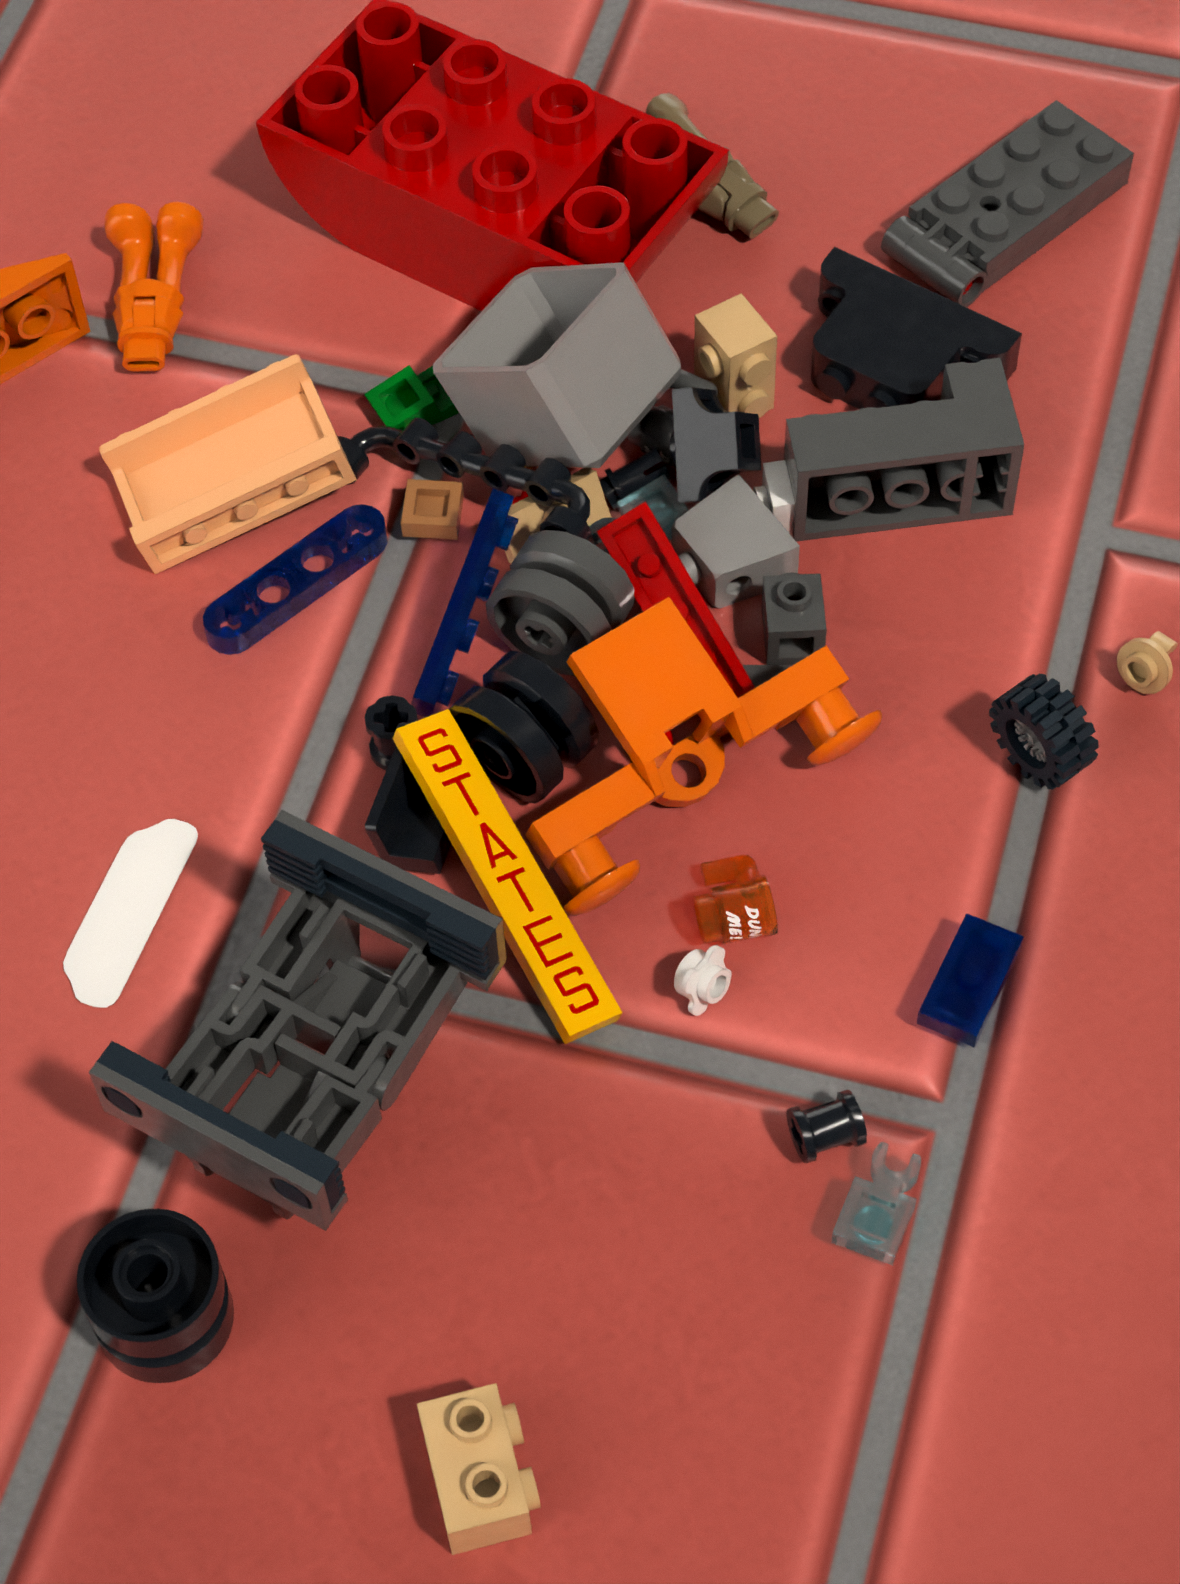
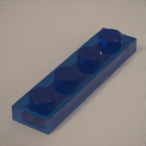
[411,488,519,717]

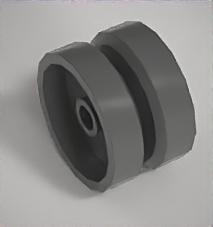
[486,530,635,676]

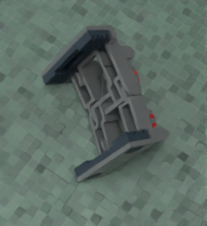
[89,810,507,1231]

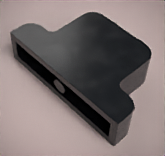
[811,247,1022,409]

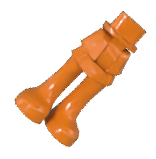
[104,202,204,371]

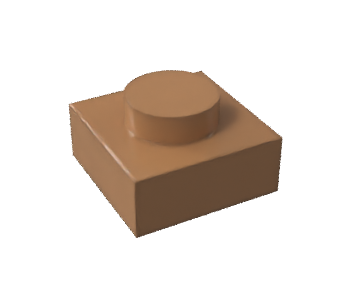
[401,479,464,540]

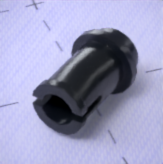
[599,447,673,510]

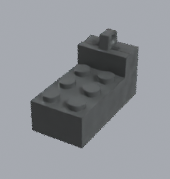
[784,358,1025,542]

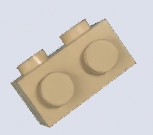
[694,293,777,418]
[417,1383,541,1555]

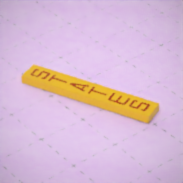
[393,709,623,1044]

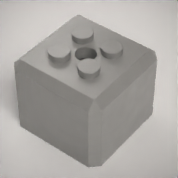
[433,262,681,468]

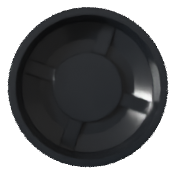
[77,1209,234,1383]

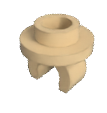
[1117,631,1178,694]

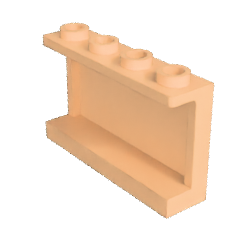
[99,354,357,575]

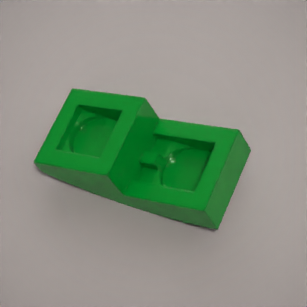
[364,365,459,430]

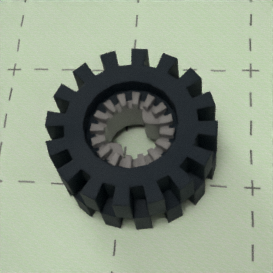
[989,673,1099,790]

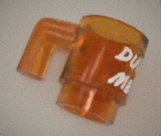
[693,854,778,945]

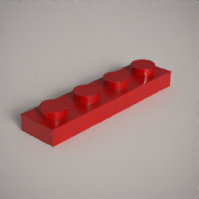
[597,501,756,698]

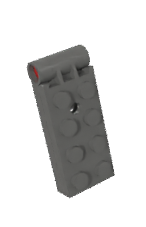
[881,100,1134,307]

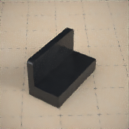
[365,746,452,874]

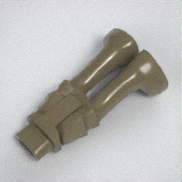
[646,93,779,239]

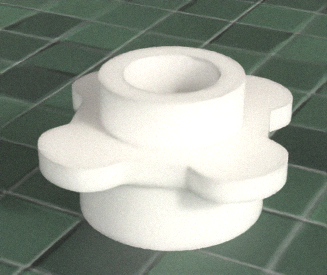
[674,945,732,1016]

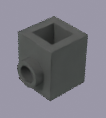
[761,572,827,665]

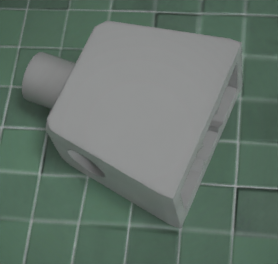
[672,475,800,608]

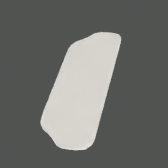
[63,819,198,1008]

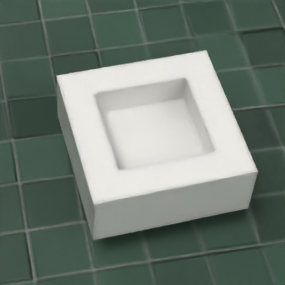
[753,460,795,537]

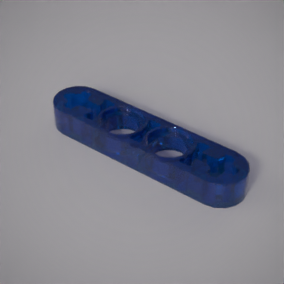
[203,504,387,655]

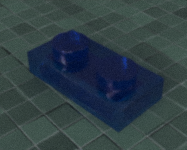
[917,913,1024,1048]

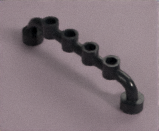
[338,417,591,540]

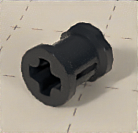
[364,695,418,770]
[786,1089,867,1164]

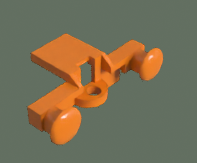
[525,597,882,916]

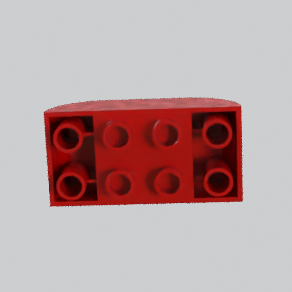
[256,0,729,311]

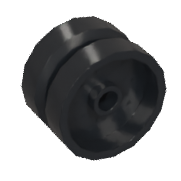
[449,650,599,804]

